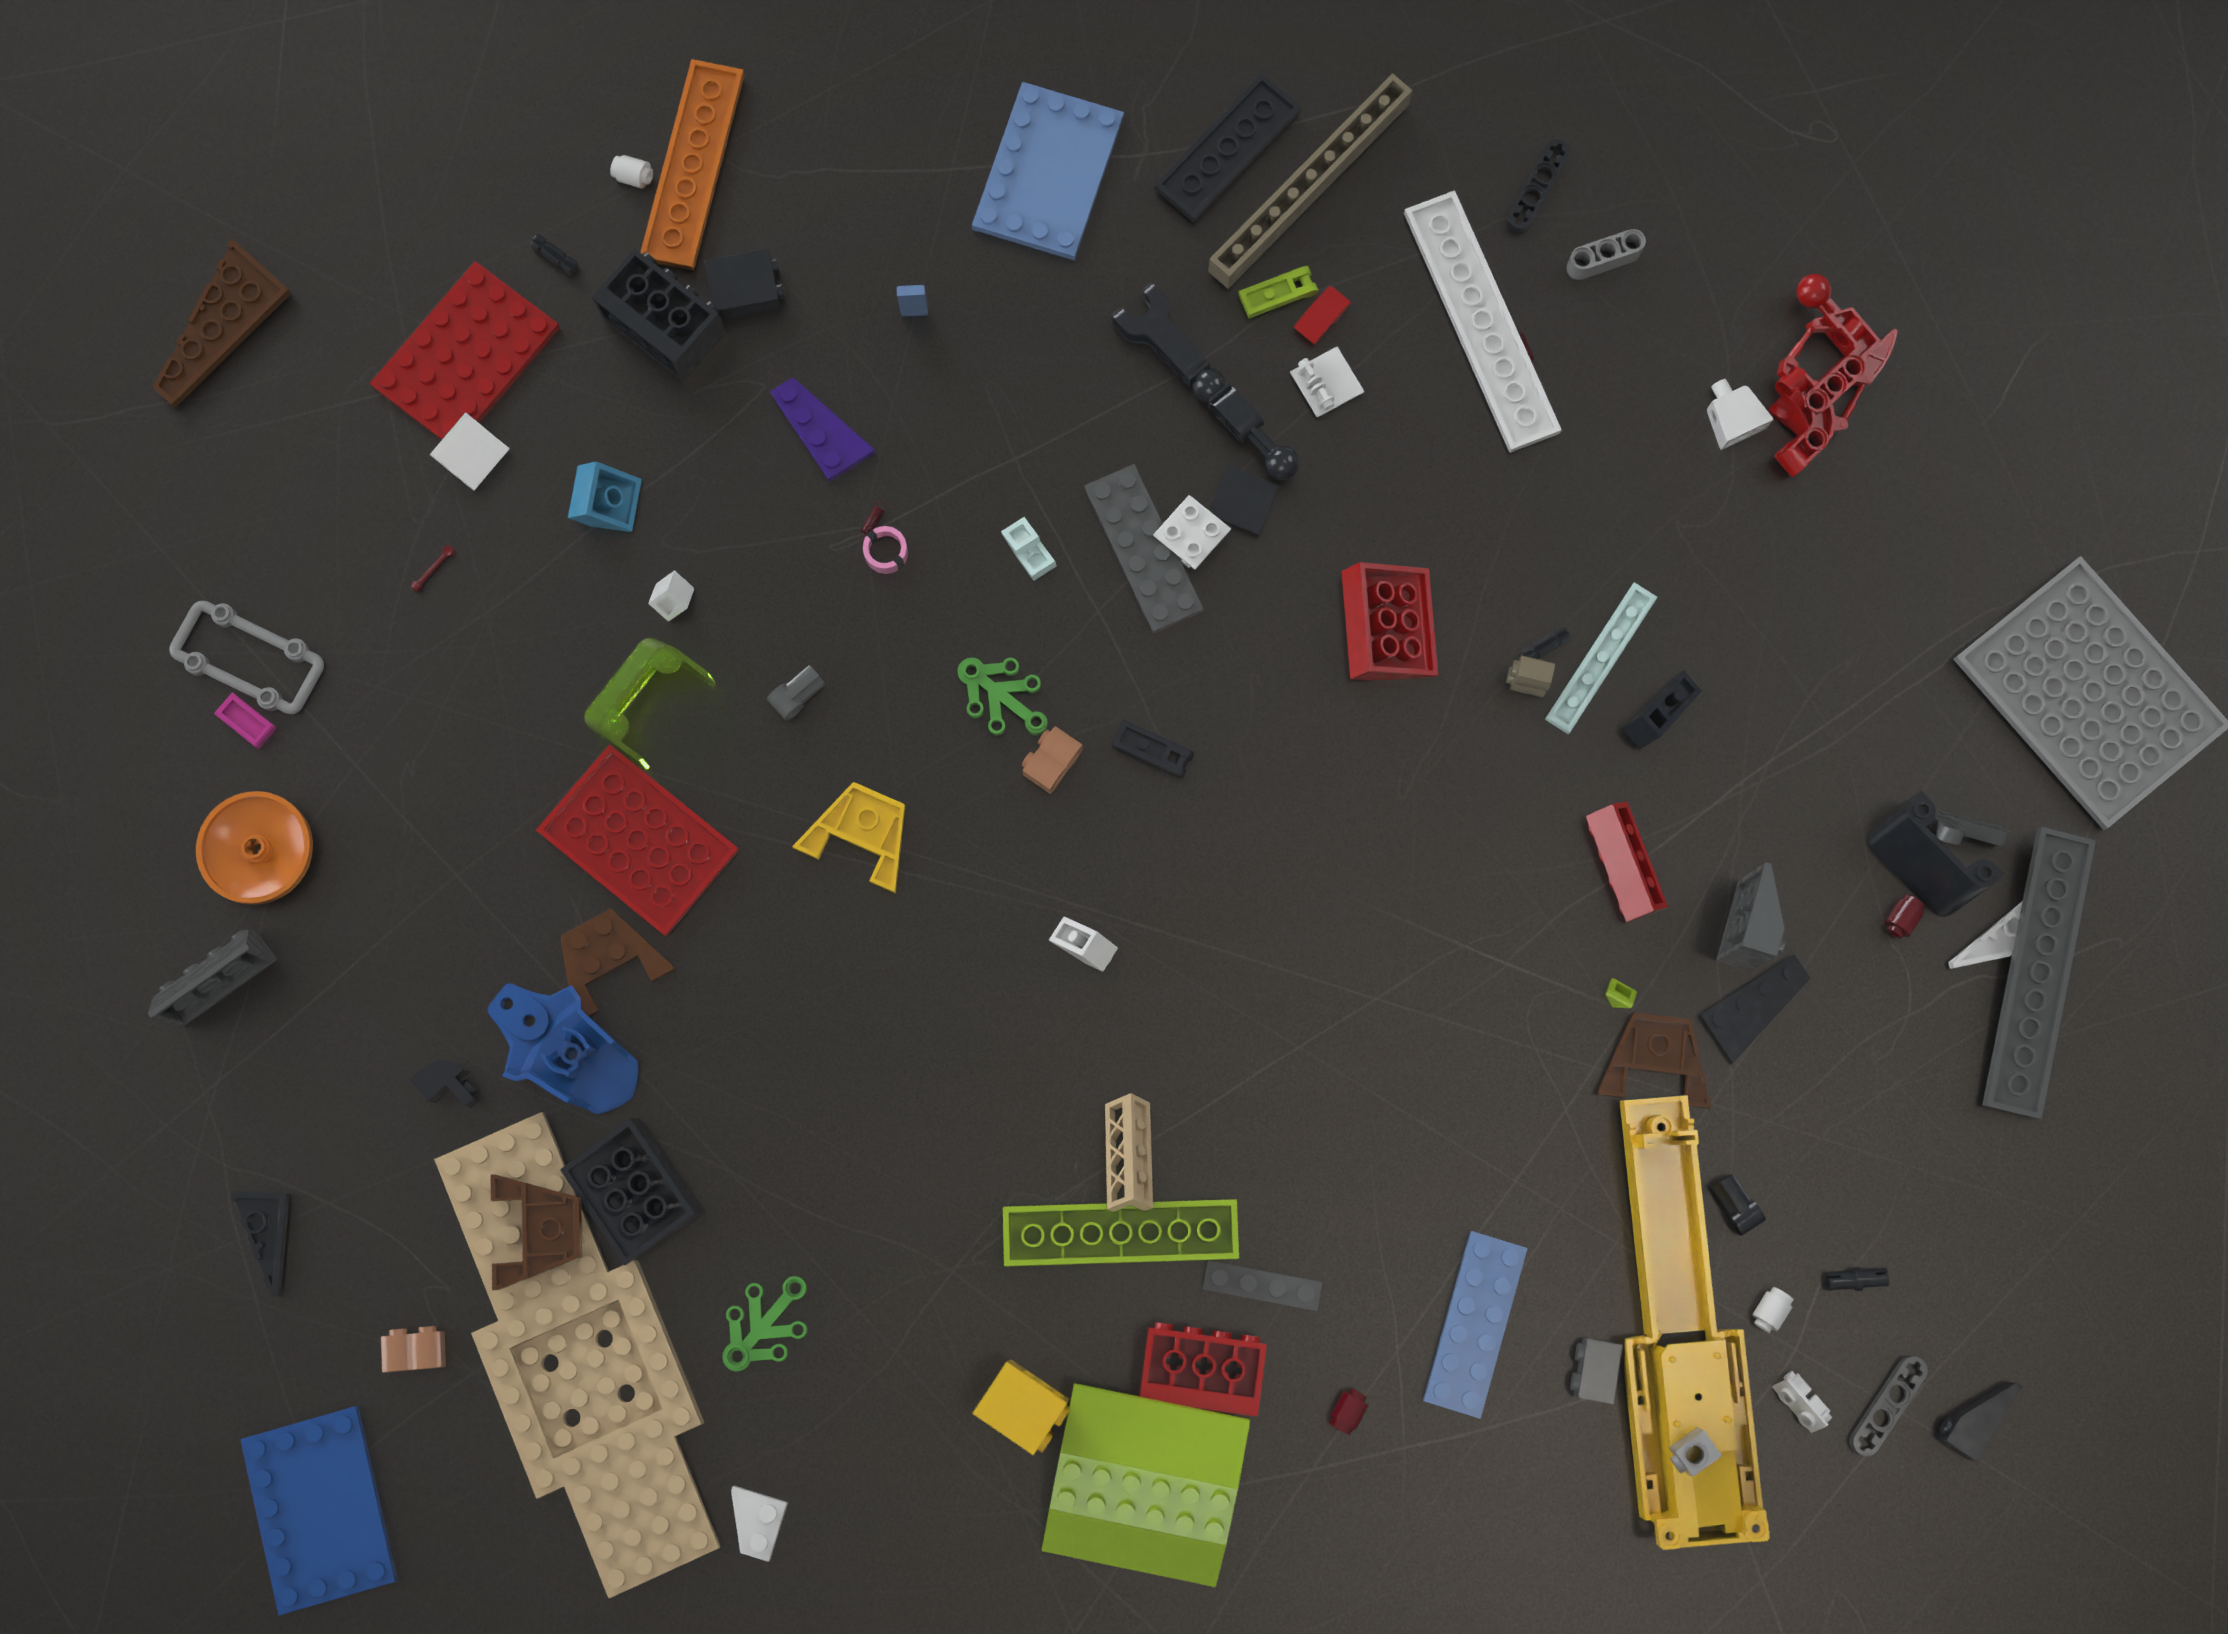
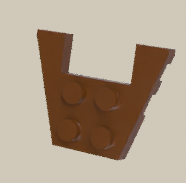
[560,908,676,1017]
[1597,1012,1711,1109]
[490,1174,582,1290]

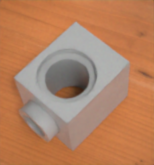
[1669,1427,1722,1477]

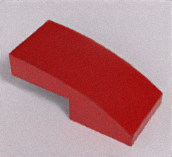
[1294,285,1352,345]

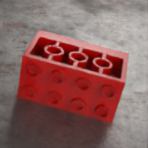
[1139,1322,1267,1417]

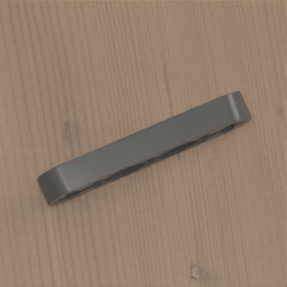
[1849,1356,1928,1456]

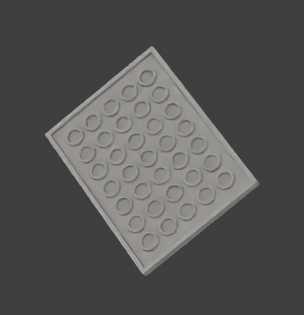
[1953,556,2228,830]

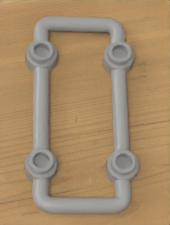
[169,600,324,714]

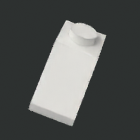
[1049,917,1118,972]

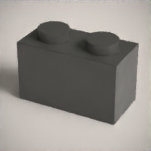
[1570,1338,1623,1404]

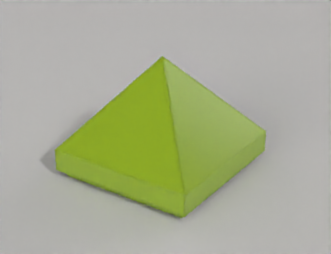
[1606,978,1637,1008]

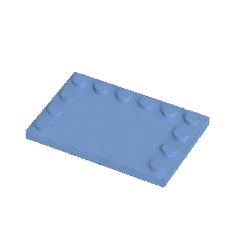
[972,82,1124,261]

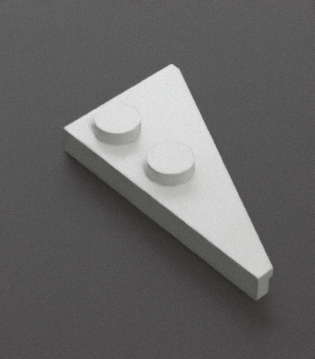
[1948,901,2023,969]

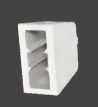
[1707,379,1773,450]

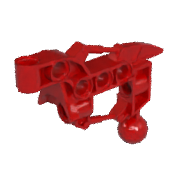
[1767,274,1898,477]

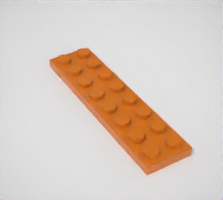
[640,59,745,271]

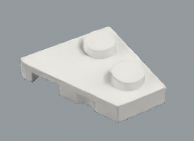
[731,1486,788,1562]

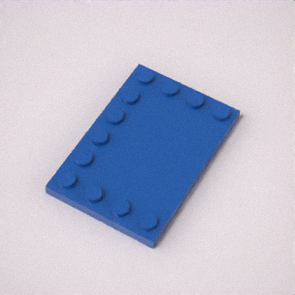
[240,1406,398,1616]

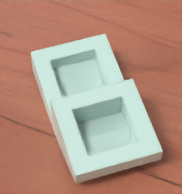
[1001,517,1056,581]

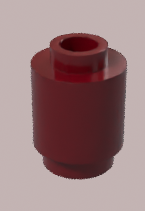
[1884,895,1925,939]
[1329,1388,1369,1435]

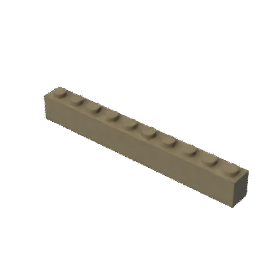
[1208,73,1413,289]

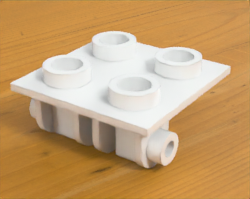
[1290,347,1364,418]
[1153,495,1231,569]

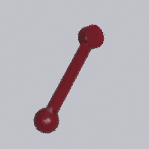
[411,545,455,591]

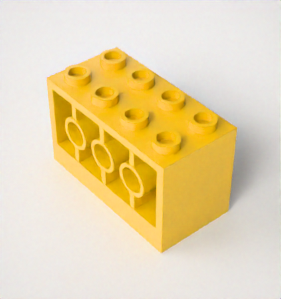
[972,1360,1070,1455]

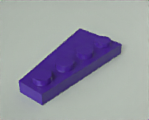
[770,377,875,482]

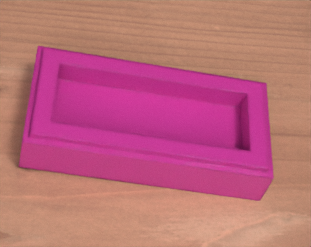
[214,692,277,749]

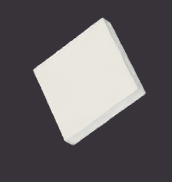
[430,413,510,491]

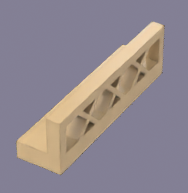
[1105,1093,1153,1212]

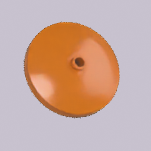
[196,791,313,905]

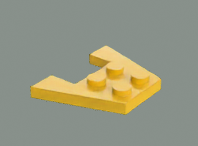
[792,782,905,894]

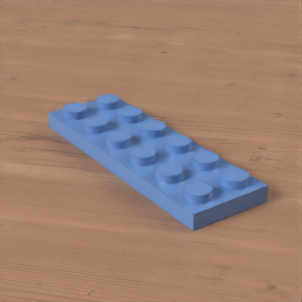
[1423,1231,1527,1419]

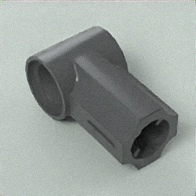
[767,666,825,721]

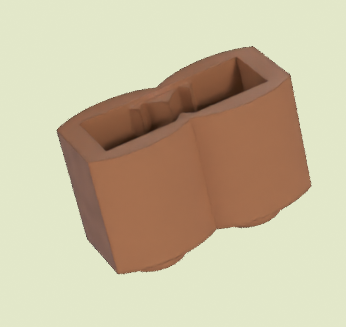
[1022,726,1083,794]
[381,1326,446,1373]

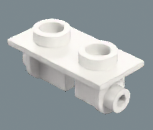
[1772,1371,1832,1433]

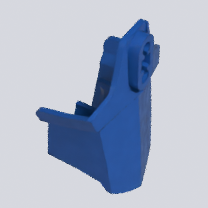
[488,983,639,1114]

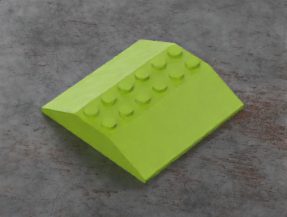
[1042,1383,1250,1587]

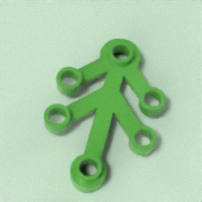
[958,658,1048,736]
[723,1276,808,1371]

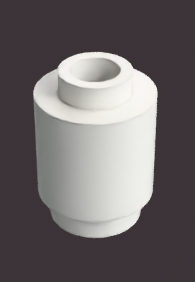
[610,155,653,188]
[1752,1287,1793,1333]

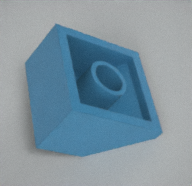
[568,462,642,532]

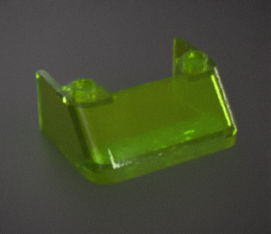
[584,638,715,771]

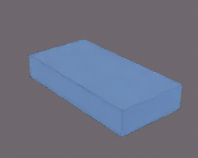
[897,285,928,316]

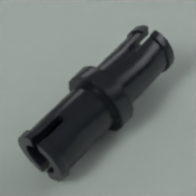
[1826,1267,1889,1291]

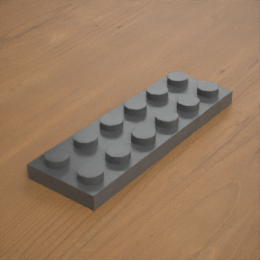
[1084,464,1204,634]

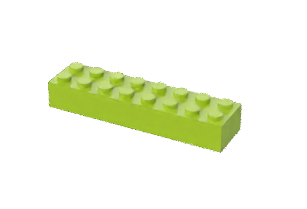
[1003,1199,1239,1267]

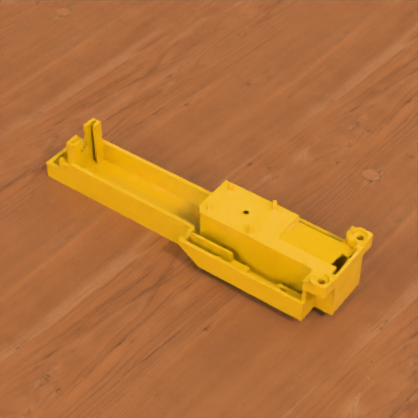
[1620,1095,1770,1550]

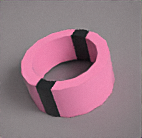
[863,526,908,574]

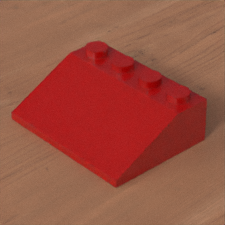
[1341,562,1438,681]

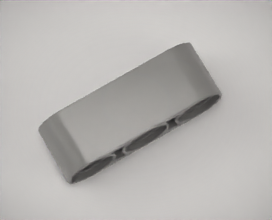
[1566,229,1646,280]

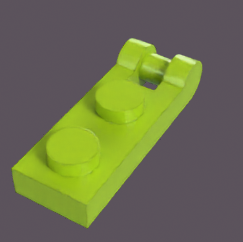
[1238,266,1319,319]

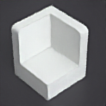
[648,570,694,621]

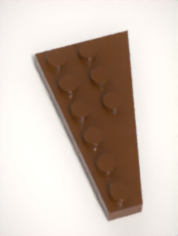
[152,238,291,408]

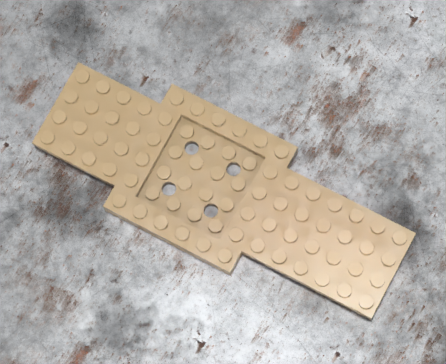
[434,1112,721,1598]

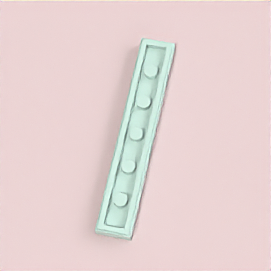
[1545,582,1657,734]

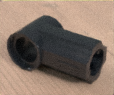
[1711,1173,1766,1236]

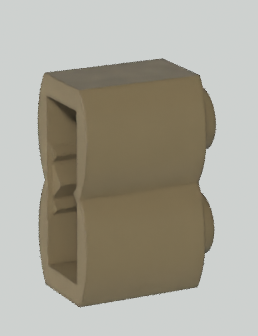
[1506,655,1555,698]

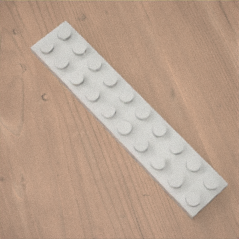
[1404,191,1562,453]

